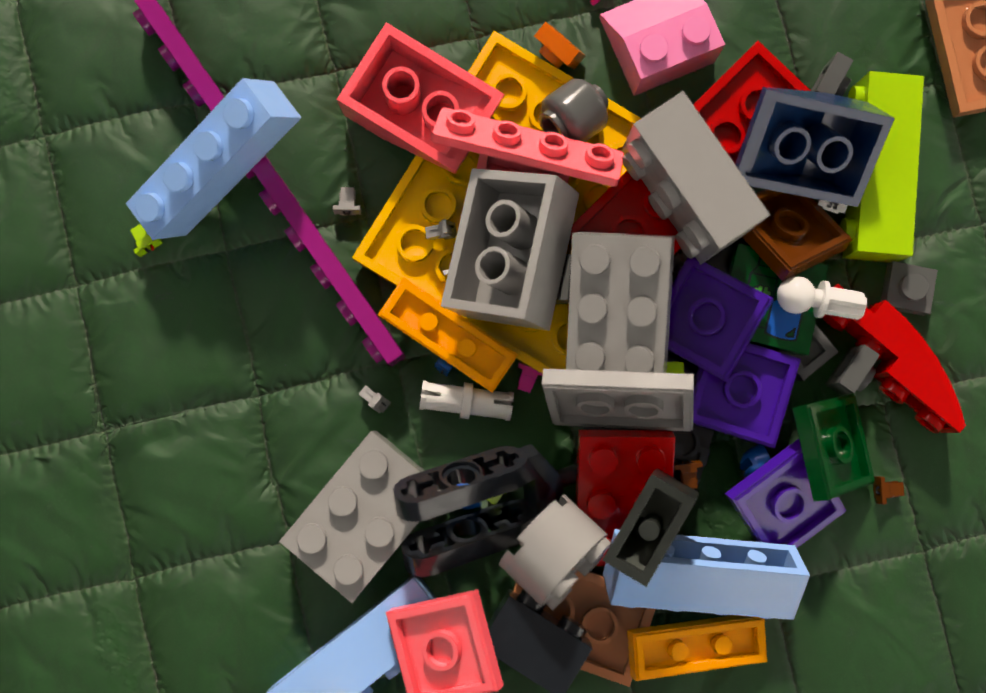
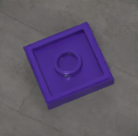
[668,257,773,382]
[693,343,801,448]
[725,438,847,549]

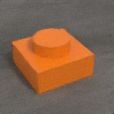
[534,22,586,69]

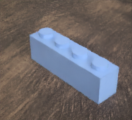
[126,78,302,240]
[603,529,810,620]
[266,575,437,693]

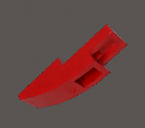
[822,284,966,434]

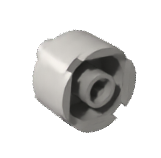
[499,494,612,610]

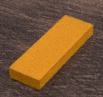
[378,277,518,393]
[627,615,767,681]

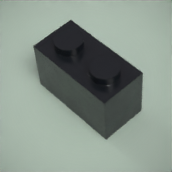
[488,589,593,693]

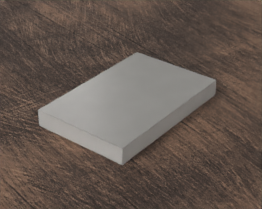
[542,369,694,431]

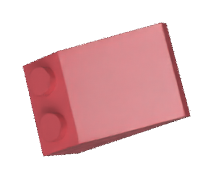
[337,22,504,174]

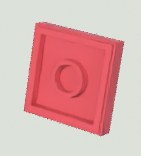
[386,589,504,693]

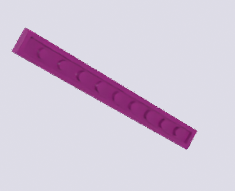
[133,0,406,367]

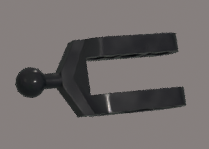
[393,444,577,577]

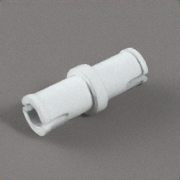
[419,381,514,421]

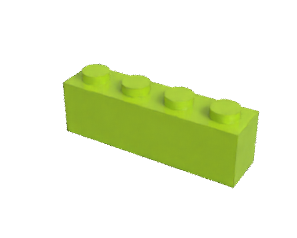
[839,71,924,263]

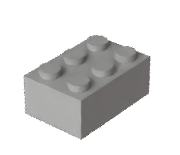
[621,91,770,265]
[441,168,580,331]
[566,231,675,373]
[279,431,441,603]

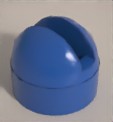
[740,444,771,478]

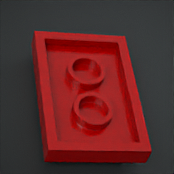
[576,430,676,566]

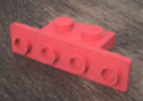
[431,107,624,187]

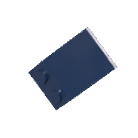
[735,87,895,207]

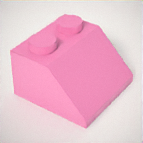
[599,0,725,96]

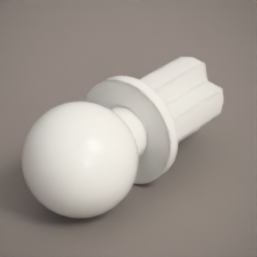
[777,276,867,320]

